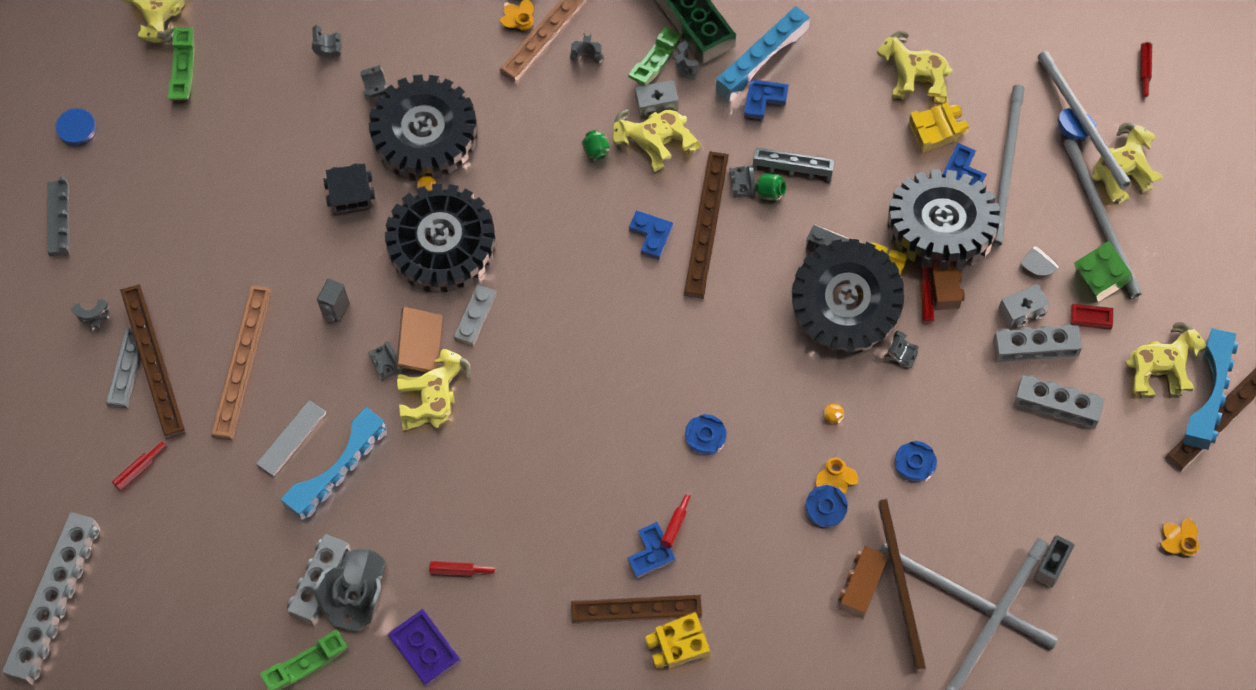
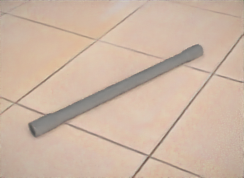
[1038,51,1131,189]
[994,85,1025,246]
[1064,138,1143,299]
[945,538,1049,690]
[879,543,1058,650]

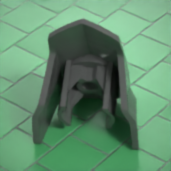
[313,549,386,632]

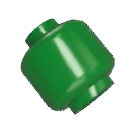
[581,130,610,161]
[755,174,787,200]

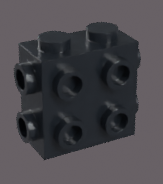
[323,163,376,214]

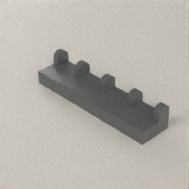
[752,147,834,182]
[47,177,70,256]

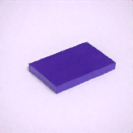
[387,609,461,687]

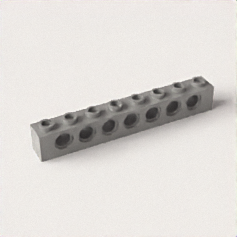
[2,512,100,685]

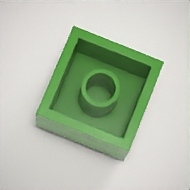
[1074,241,1133,302]

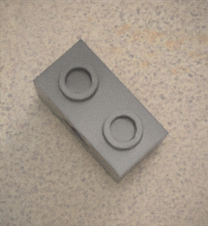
[635,80,679,117]
[999,284,1050,328]

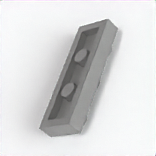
[454,284,497,346]

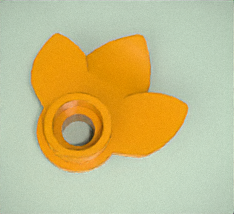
[499,0,534,30]
[816,458,858,494]
[1161,517,1200,556]

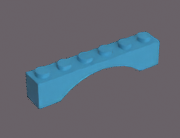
[716,6,810,102]
[1183,328,1239,450]
[281,407,387,521]

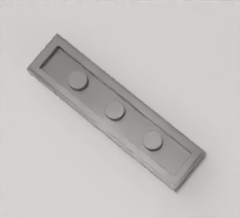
[106,328,141,409]
[256,400,326,477]

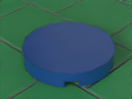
[56,108,96,146]
[1057,108,1096,141]
[685,414,727,456]
[894,441,937,483]
[805,485,848,528]

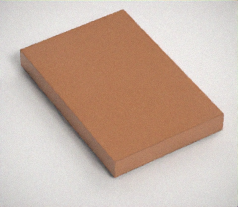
[396,307,442,372]

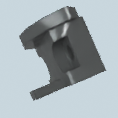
[312,25,341,57]
[570,33,604,63]
[672,41,699,79]
[360,65,388,101]
[729,164,756,198]
[71,299,110,331]
[884,330,919,368]
[368,341,403,381]

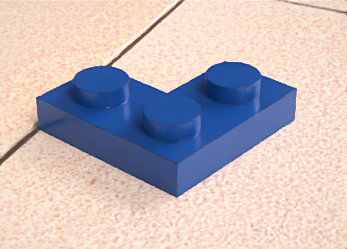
[744,79,789,119]
[942,143,987,185]
[629,210,674,260]
[628,522,676,579]

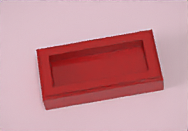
[1070,304,1113,329]

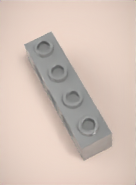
[993,324,1082,362]
[1014,375,1105,429]
[287,534,351,626]

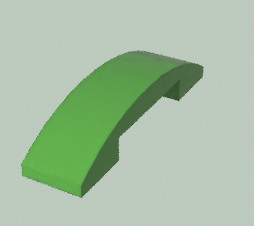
[628,26,682,85]
[168,28,194,100]
[260,629,348,690]

